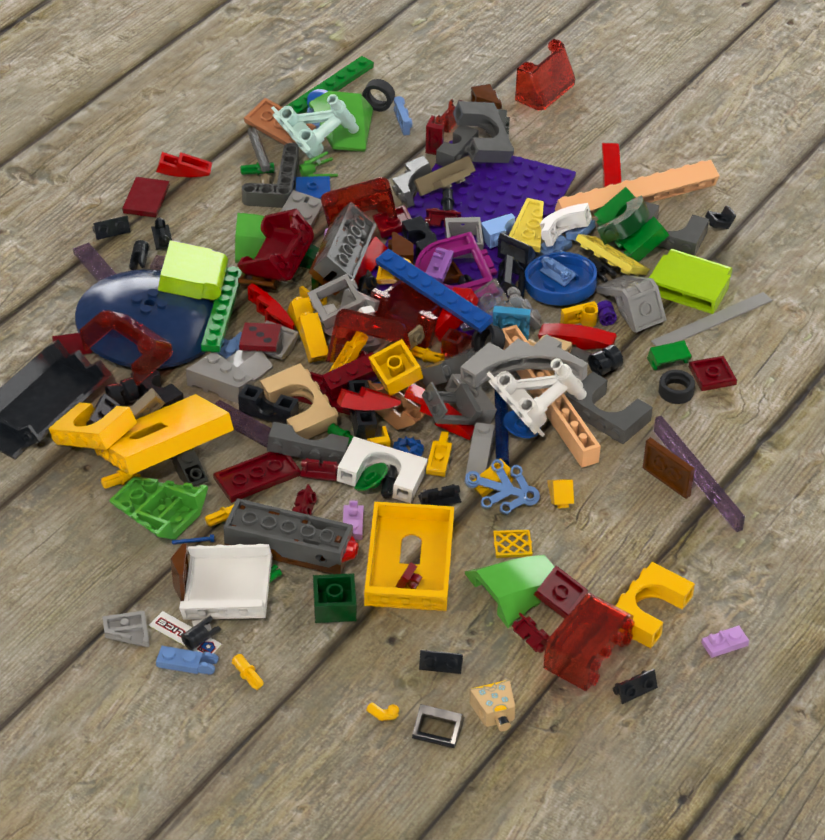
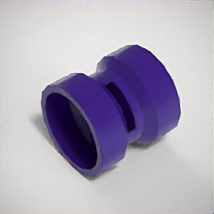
[597,300,617,326]

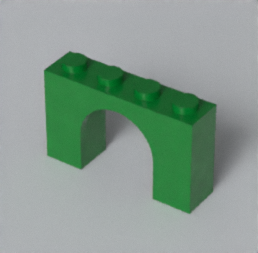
[594,187,669,262]

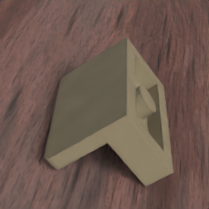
[130,388,165,419]

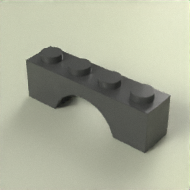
[267,422,349,464]

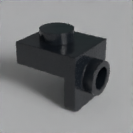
[705,206,736,229]

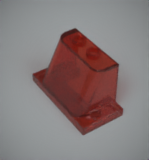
[371,280,443,349]

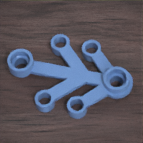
[464,459,540,515]

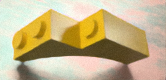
[286,296,329,363]

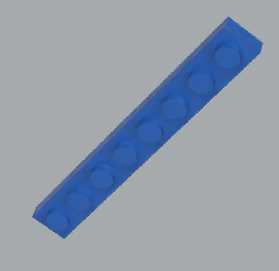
[375,249,493,333]

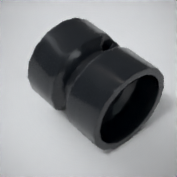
[588,344,623,376]
[105,377,139,406]

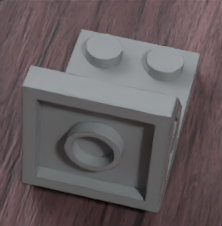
[596,275,667,332]

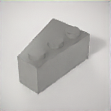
[186,352,253,403]

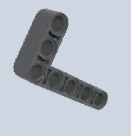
[242,143,299,208]

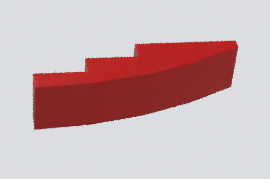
[602,143,621,188]
[247,283,295,330]
[538,323,617,350]
[404,384,475,440]

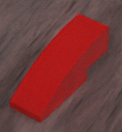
[156,152,212,178]
[354,236,388,286]
[337,386,401,411]

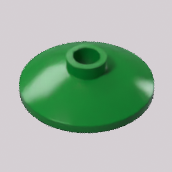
[354,463,388,491]

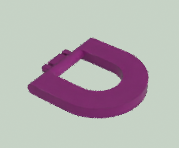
[415,232,500,301]

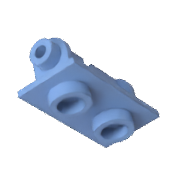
[540,257,577,287]

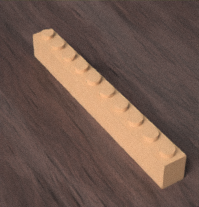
[555,160,719,218]
[502,325,601,468]

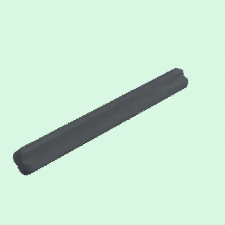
[248,127,270,172]

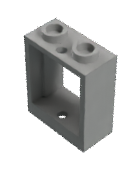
[445,217,484,259]
[307,274,366,330]

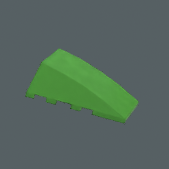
[309,91,373,152]
[235,213,266,263]
[109,476,208,540]
[465,555,554,628]

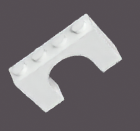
[337,437,428,504]

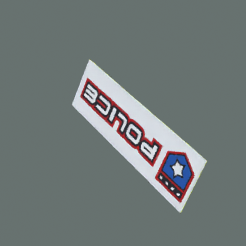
[149,611,222,653]

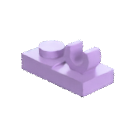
[343,500,364,540]
[701,626,749,658]

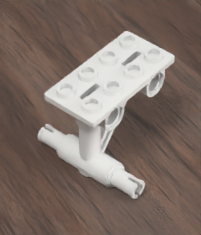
[487,358,587,437]

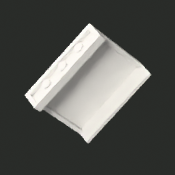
[179,544,272,620]

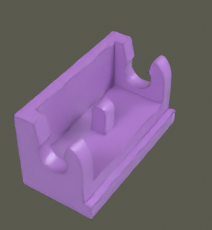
[425,247,454,284]

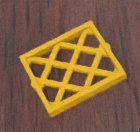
[493,530,533,558]

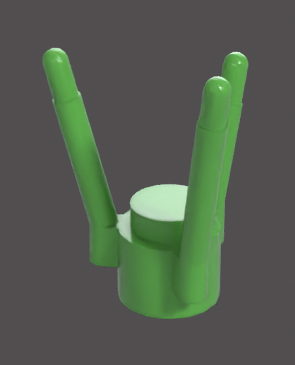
[299,151,338,177]

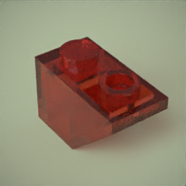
[441,328,472,358]

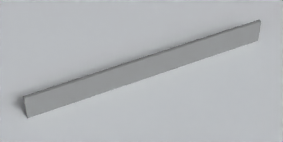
[651,292,772,346]

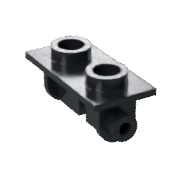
[92,215,131,240]
[151,217,172,250]
[357,270,377,298]
[418,484,462,506]
[419,650,463,674]
[613,669,658,704]

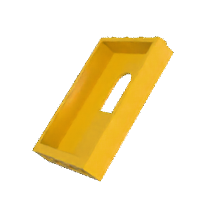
[94,394,234,475]
[364,502,454,611]

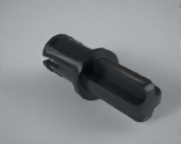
[441,188,454,211]
[381,464,397,498]

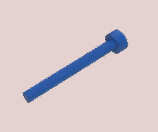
[172,534,215,544]

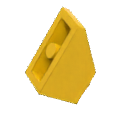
[547,479,574,508]

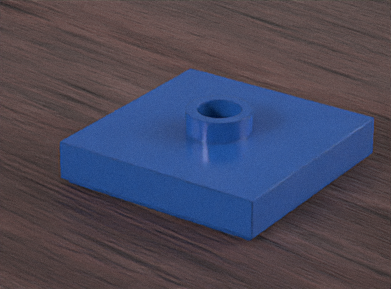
[296,176,330,203]

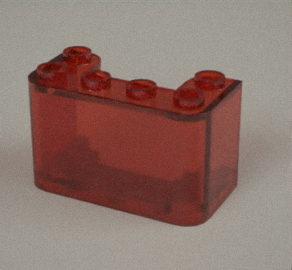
[543,592,635,692]

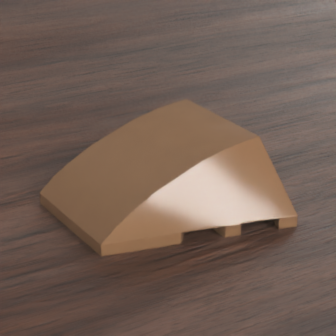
[368,380,427,430]

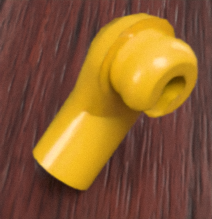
[366,702,399,721]

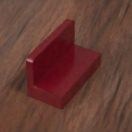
[425,115,444,155]
[52,333,92,355]

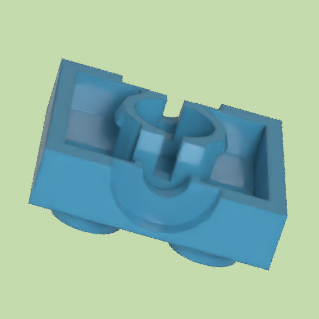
[493,306,531,340]

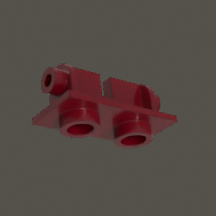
[425,208,461,227]
[300,458,339,481]
[292,484,317,515]
[512,613,552,653]

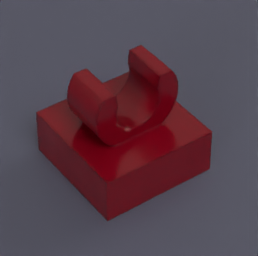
[396,562,422,589]

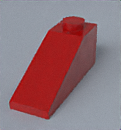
[432,287,479,342]

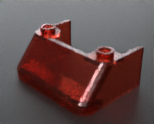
[326,309,411,363]
[79,310,173,386]

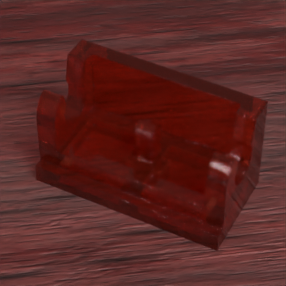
[435,99,462,133]

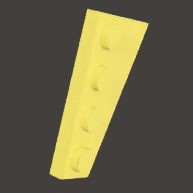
[509,198,544,253]

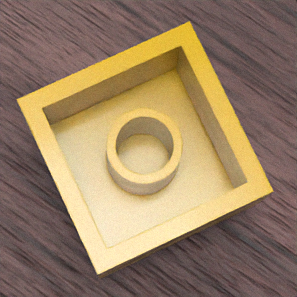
[369,339,423,396]

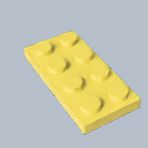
[576,234,649,276]

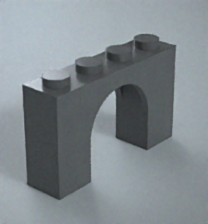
[453,101,514,163]
[645,201,709,256]
[565,372,653,444]

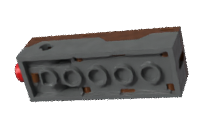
[308,202,377,296]
[223,498,359,574]

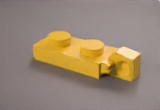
[329,330,369,372]
[426,431,452,477]

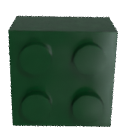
[313,573,357,623]

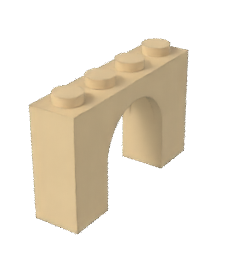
[260,363,339,439]

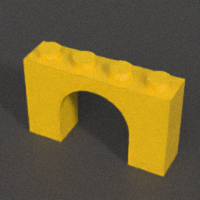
[48,402,137,450]
[607,562,695,649]

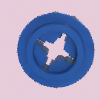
[393,436,424,457]

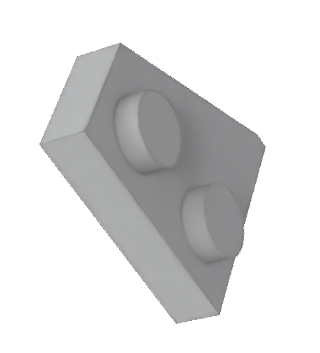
[102,611,150,647]

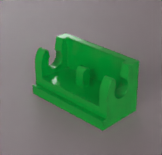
[647,340,692,370]

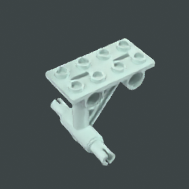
[271,94,359,164]

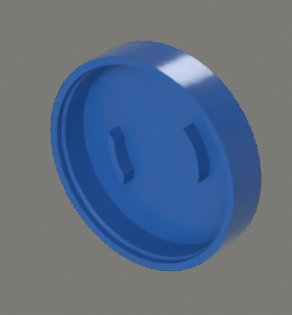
[525,252,597,306]

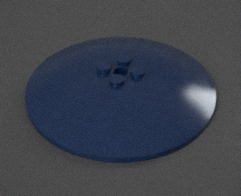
[75,269,215,369]

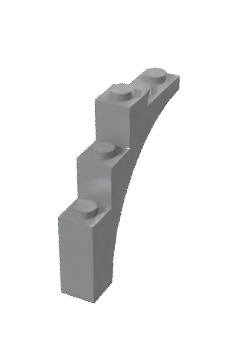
[461,335,588,388]

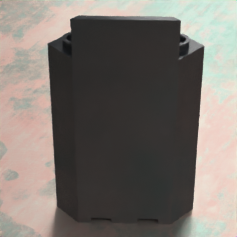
[0,340,112,460]

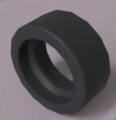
[362,79,395,112]
[471,324,505,352]
[658,370,695,404]

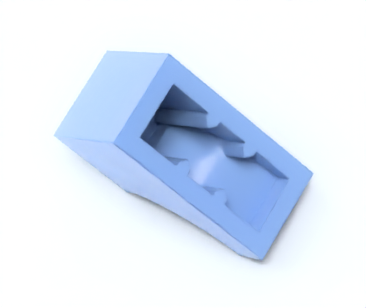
[481,213,515,248]

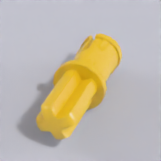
[410,346,445,363]
[101,470,140,489]
[205,504,234,526]
[232,654,264,690]

